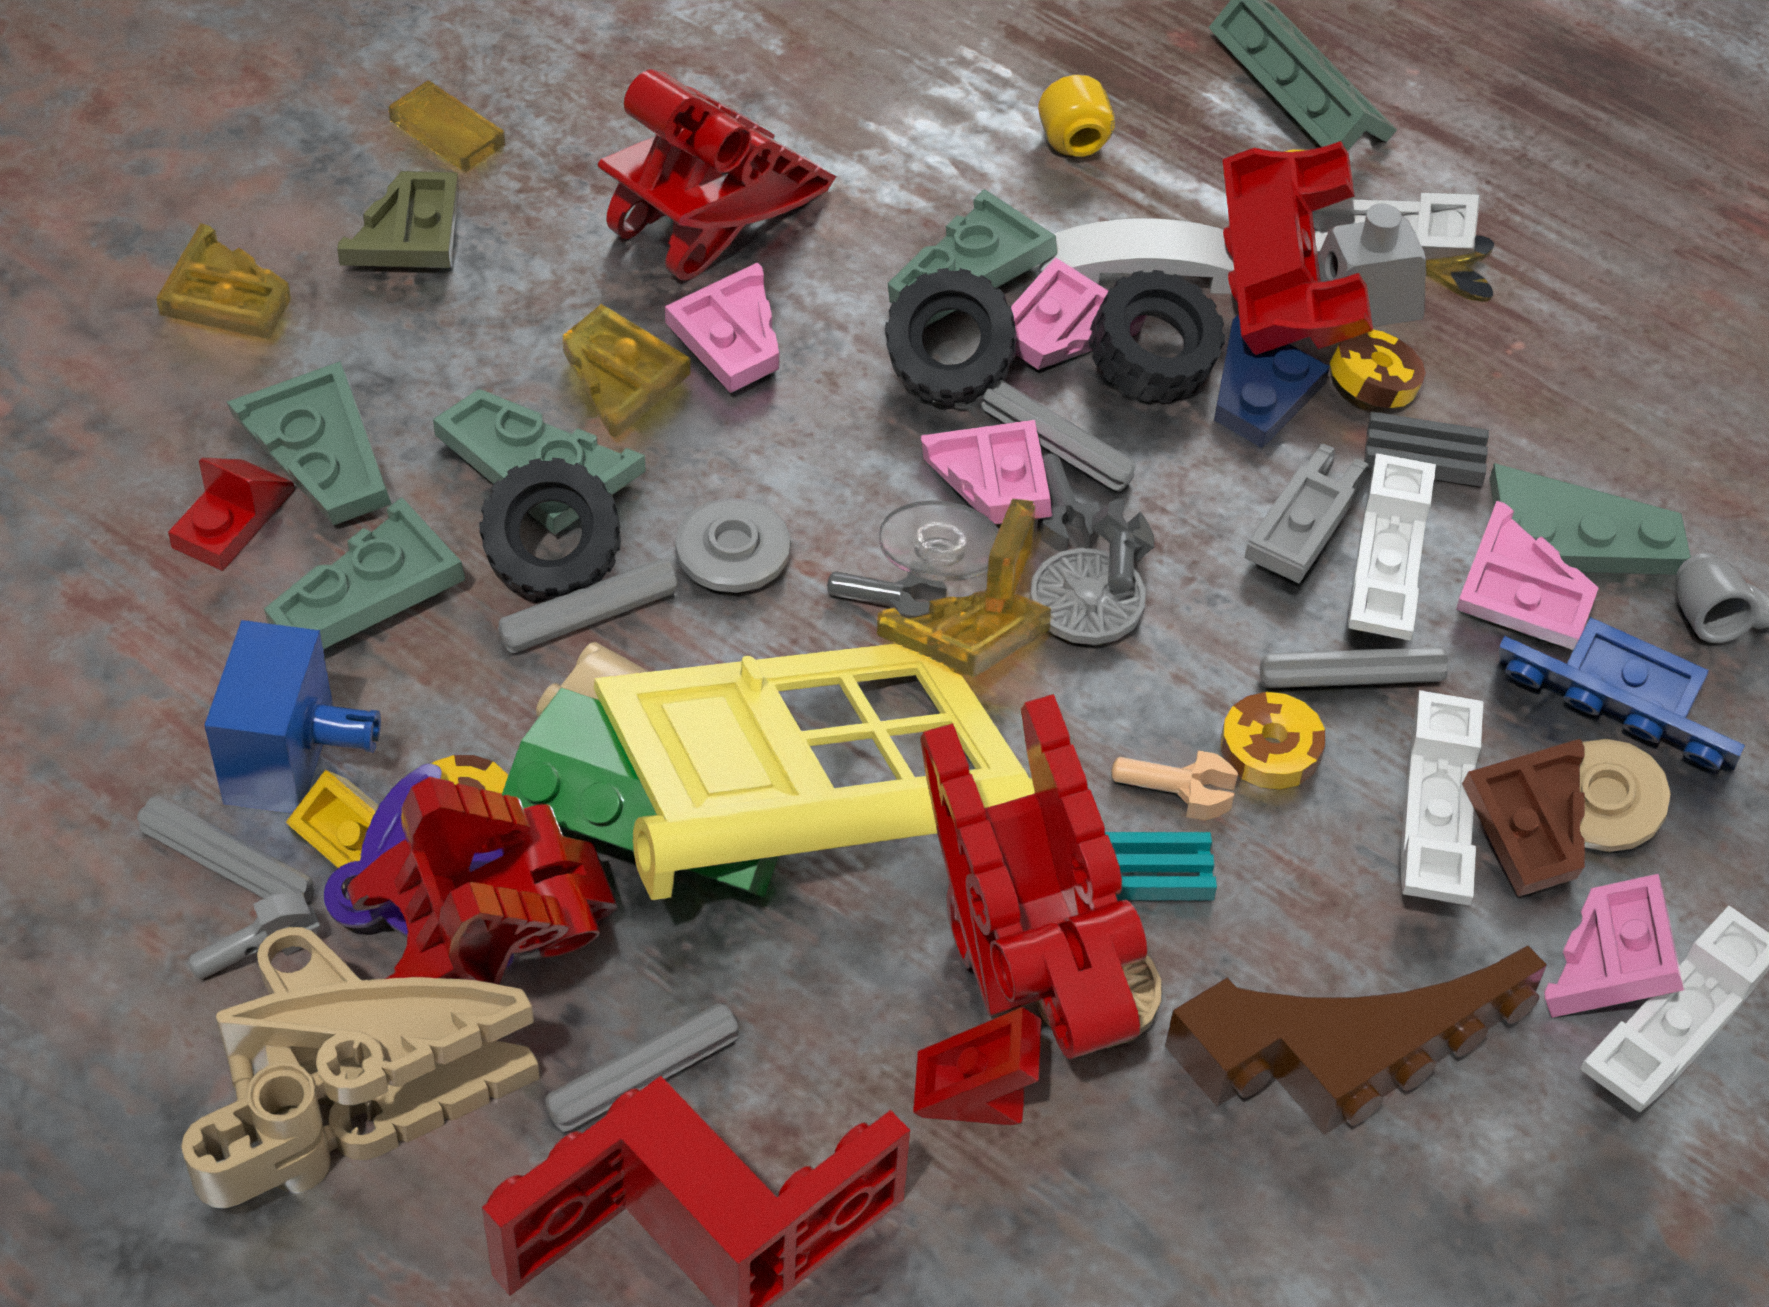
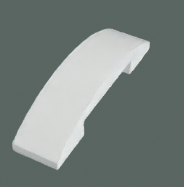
[1312,193,1480,260]
[1041,218,1234,294]
[1348,453,1436,641]
[1401,690,1483,906]
[1580,906,1769,1112]

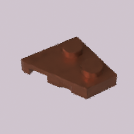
[1462,739,1585,897]

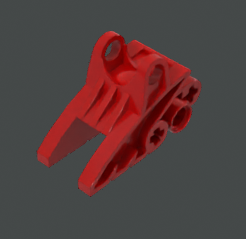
[598,69,837,281]
[920,694,1147,1059]
[347,777,617,985]

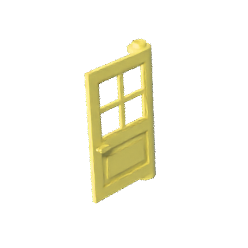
[594,639,1035,900]

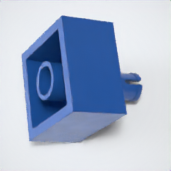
[204,620,381,814]

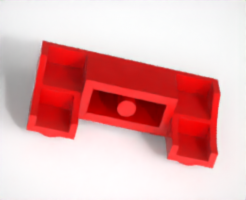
[1222,141,1373,355]

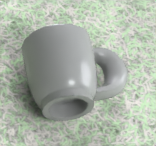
[1676,553,1769,643]

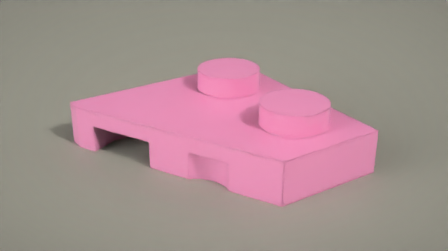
[1011,257,1147,369]
[665,263,779,393]
[1456,501,1599,650]
[1544,874,1684,1018]

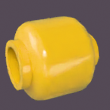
[1038,74,1115,157]

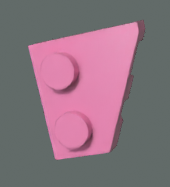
[921,420,1052,525]

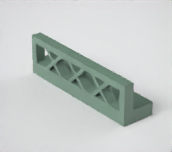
[1208,0,1397,152]

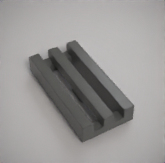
[1364,412,1489,487]

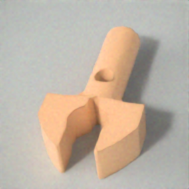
[1111,750,1238,821]

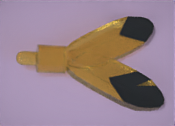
[1426,235,1495,302]

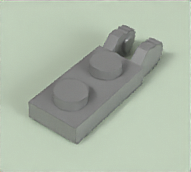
[1244,443,1369,583]

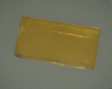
[388,80,505,173]
[985,498,1036,614]

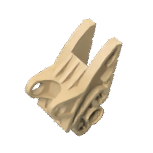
[181,927,540,1208]

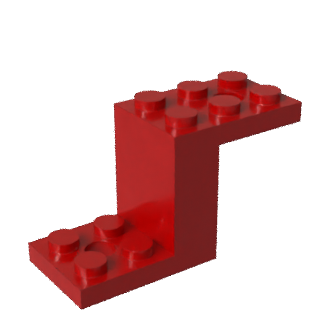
[482,1076,910,1307]

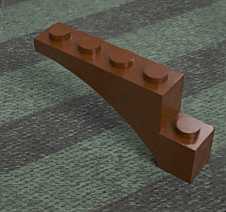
[1165,945,1547,1135]

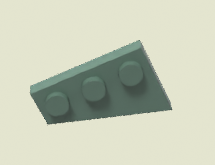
[887,189,1057,327]
[227,361,392,525]
[433,389,646,535]
[1489,463,1691,575]
[264,497,465,650]

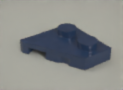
[1214,315,1330,449]

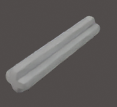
[981,380,1136,492]
[498,559,677,653]
[1260,647,1448,688]
[137,796,315,903]
[545,1003,739,1132]

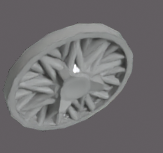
[675,497,791,593]
[1030,548,1146,645]

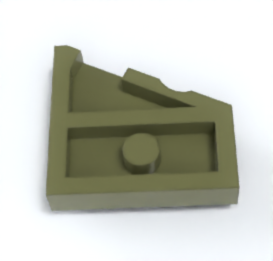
[337,171,459,268]

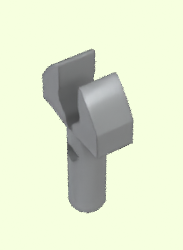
[188,892,320,979]

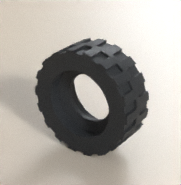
[885,268,1017,406]
[1089,270,1226,403]
[479,457,621,602]

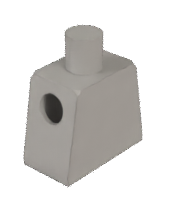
[1318,203,1426,327]

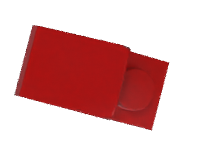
[168,457,295,571]
[913,1007,1041,1125]

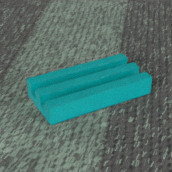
[1105,832,1217,900]

